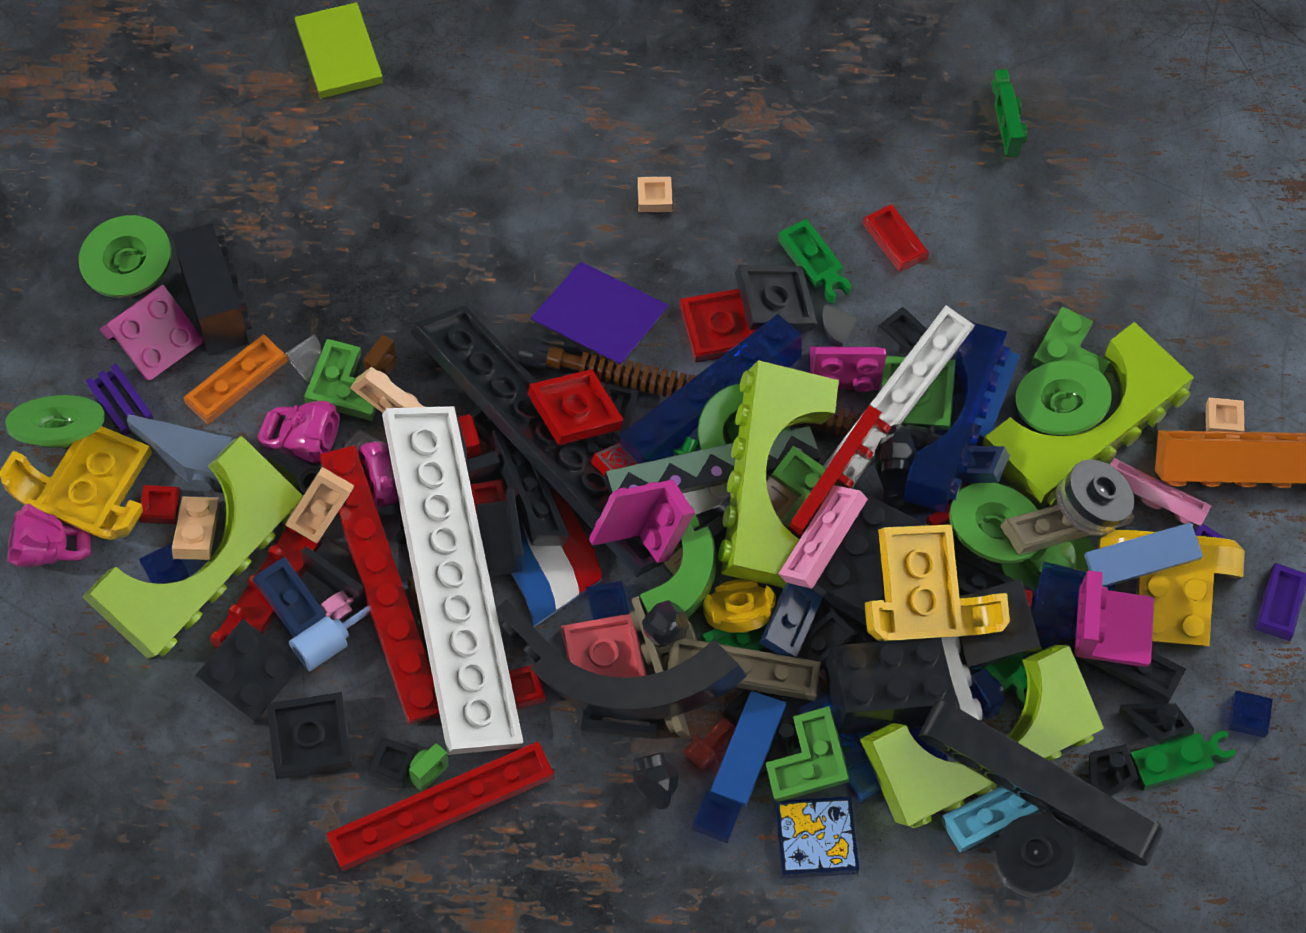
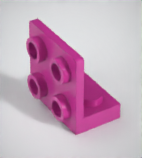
[99,285,203,381]
[808,347,887,392]
[589,480,695,563]
[1075,570,1154,667]

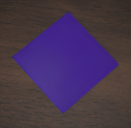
[530,262,669,365]

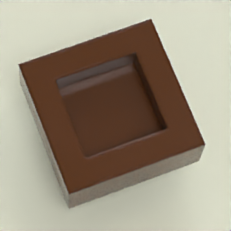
[363,335,397,375]

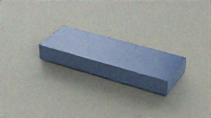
[1084,522,1203,587]

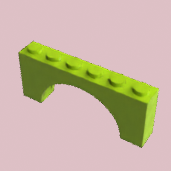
[982,322,1194,510]
[718,360,839,588]
[82,436,303,659]
[860,645,1104,828]

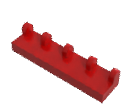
[788,405,891,538]
[210,525,321,649]

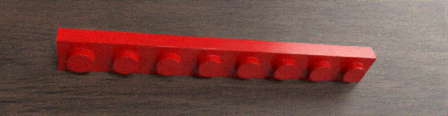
[320,445,440,726]

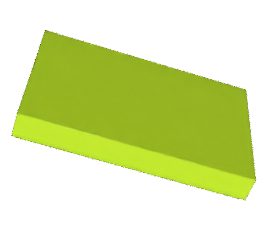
[295,2,383,99]

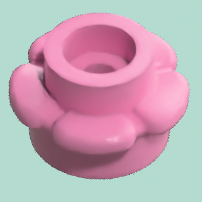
[320,590,354,620]

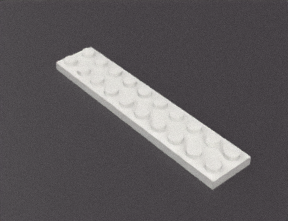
[382,406,523,755]

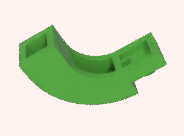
[640,506,717,619]

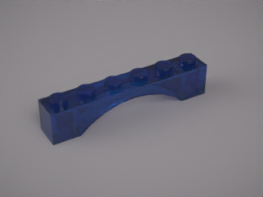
[620,314,802,464]
[903,321,1011,513]

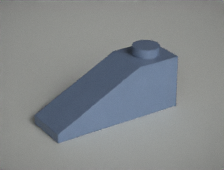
[127,414,232,491]

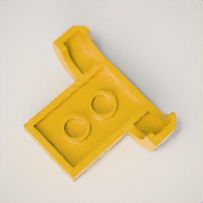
[0,426,152,540]
[864,525,1010,641]
[1098,530,1245,647]

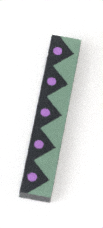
[605,426,821,495]

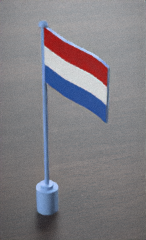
[289,484,602,672]

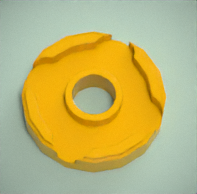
[703,579,777,633]

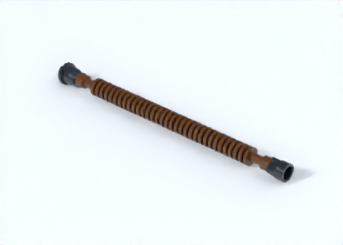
[518,337,941,455]

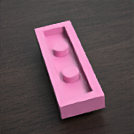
[1110,458,1211,526]
[778,485,868,589]

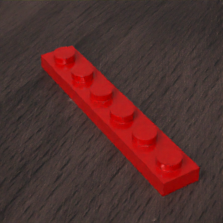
[326,741,554,872]

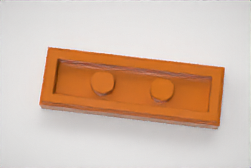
[183,334,288,425]

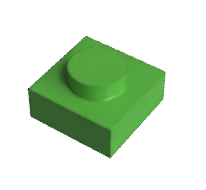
[409,743,449,792]

